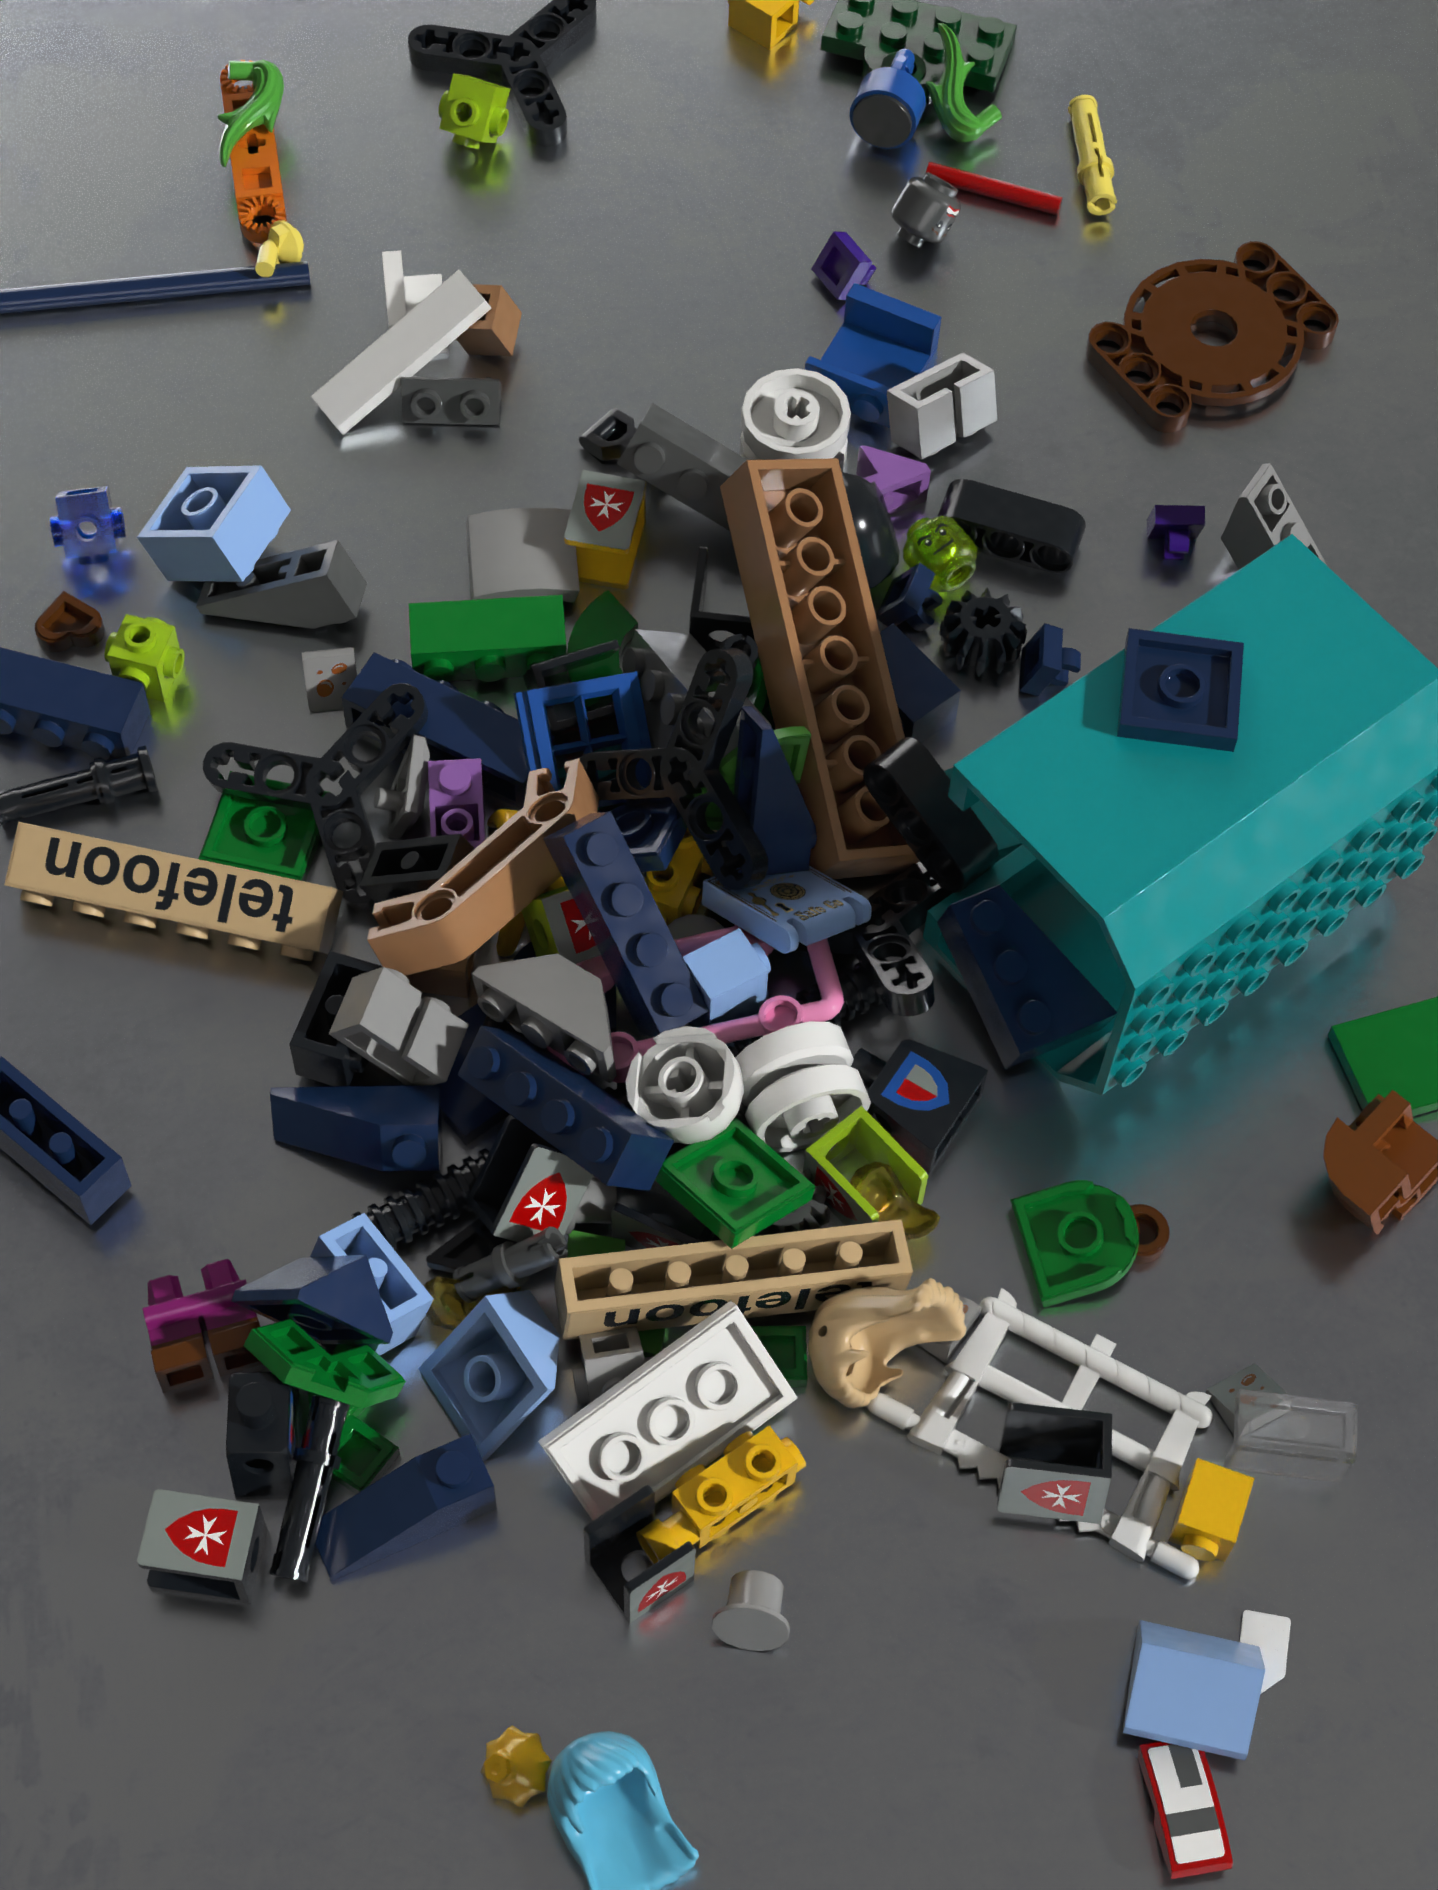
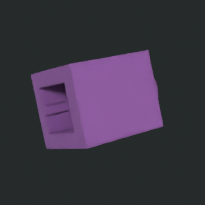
[428,758,486,848]

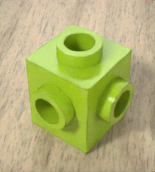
[438,73,510,149]
[104,614,185,702]

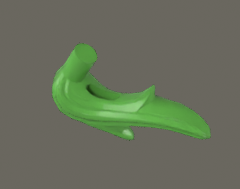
[926,23,1002,143]
[218,59,284,167]

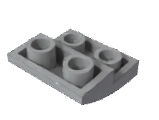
[466,507,580,603]

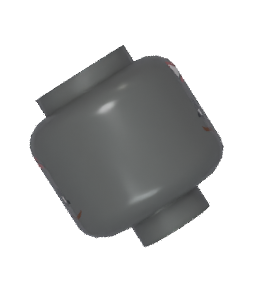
[891,172,961,248]

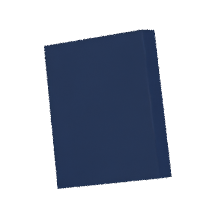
[231,1255,393,1344]

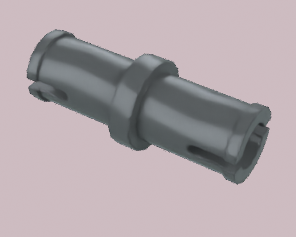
[453,1226,568,1303]

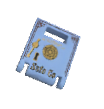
[702,866,872,954]

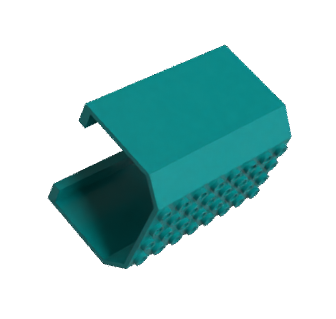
[923,534,1438,1095]

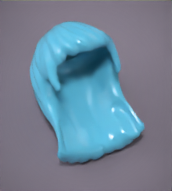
[547,1731,699,1890]

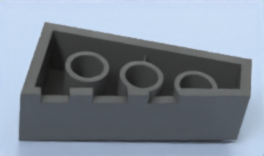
[622,629,772,780]

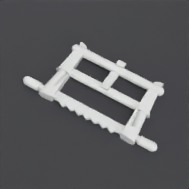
[867,1288,1213,1579]

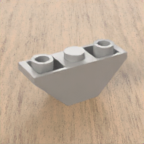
[1221,463,1327,570]
[472,953,617,1083]

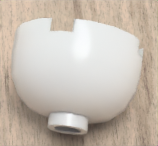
[625,1026,744,1144]

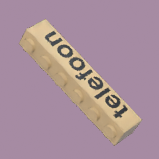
[4,822,344,962]
[554,1219,913,1340]

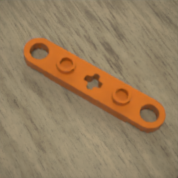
[220,59,287,244]

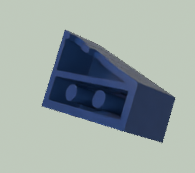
[937,885,1117,1070]

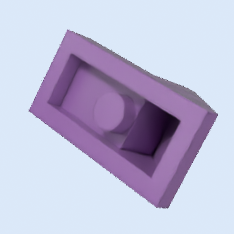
[856,445,931,515]

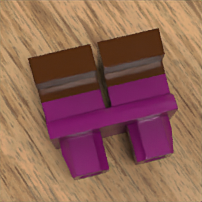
[142,1259,263,1393]

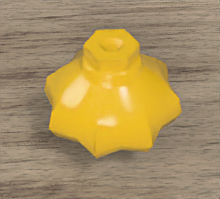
[480,1725,552,1807]

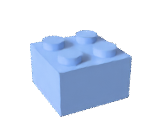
[137,465,291,582]

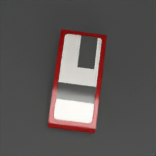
[1138,1741,1233,1879]

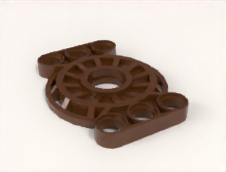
[1086,241,1339,433]

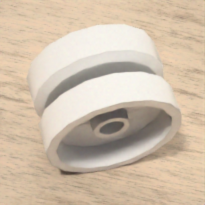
[740,368,851,472]
[736,1021,871,1152]

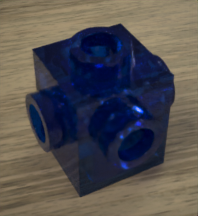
[50,485,126,565]

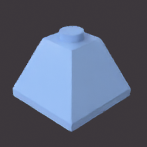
[418,1290,560,1461]

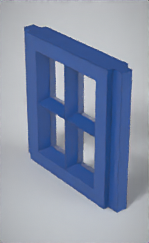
[513,671,652,808]

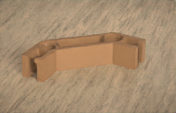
[367,758,599,976]

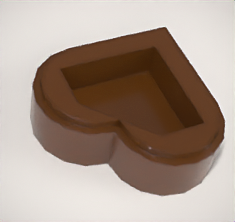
[35,591,105,653]

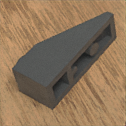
[196,540,367,629]

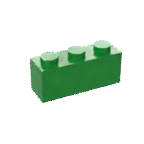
[408,595,567,682]

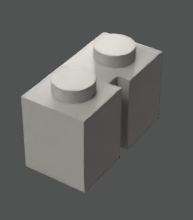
[887,352,997,459]
[329,967,469,1086]

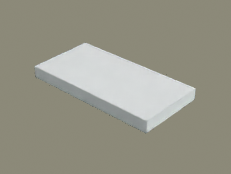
[538,1300,798,1521]

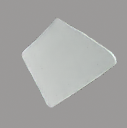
[1240,1610,1291,1694]

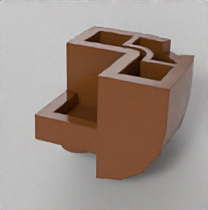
[1323,1090,1438,1234]

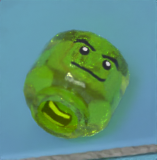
[903,516,977,591]

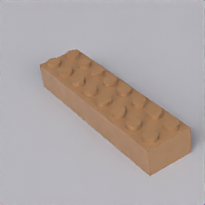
[720,458,920,879]

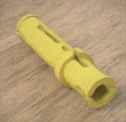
[1068,95,1117,216]

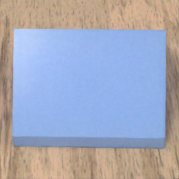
[1123,1620,1265,1761]

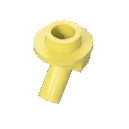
[255,220,304,277]

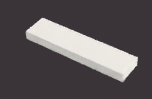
[311,269,491,435]

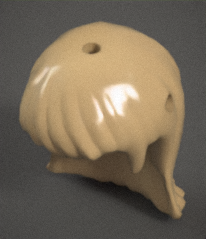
[808,1278,966,1409]

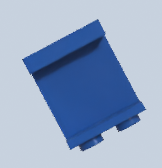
[805,283,942,428]

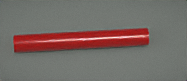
[925,162,1063,216]

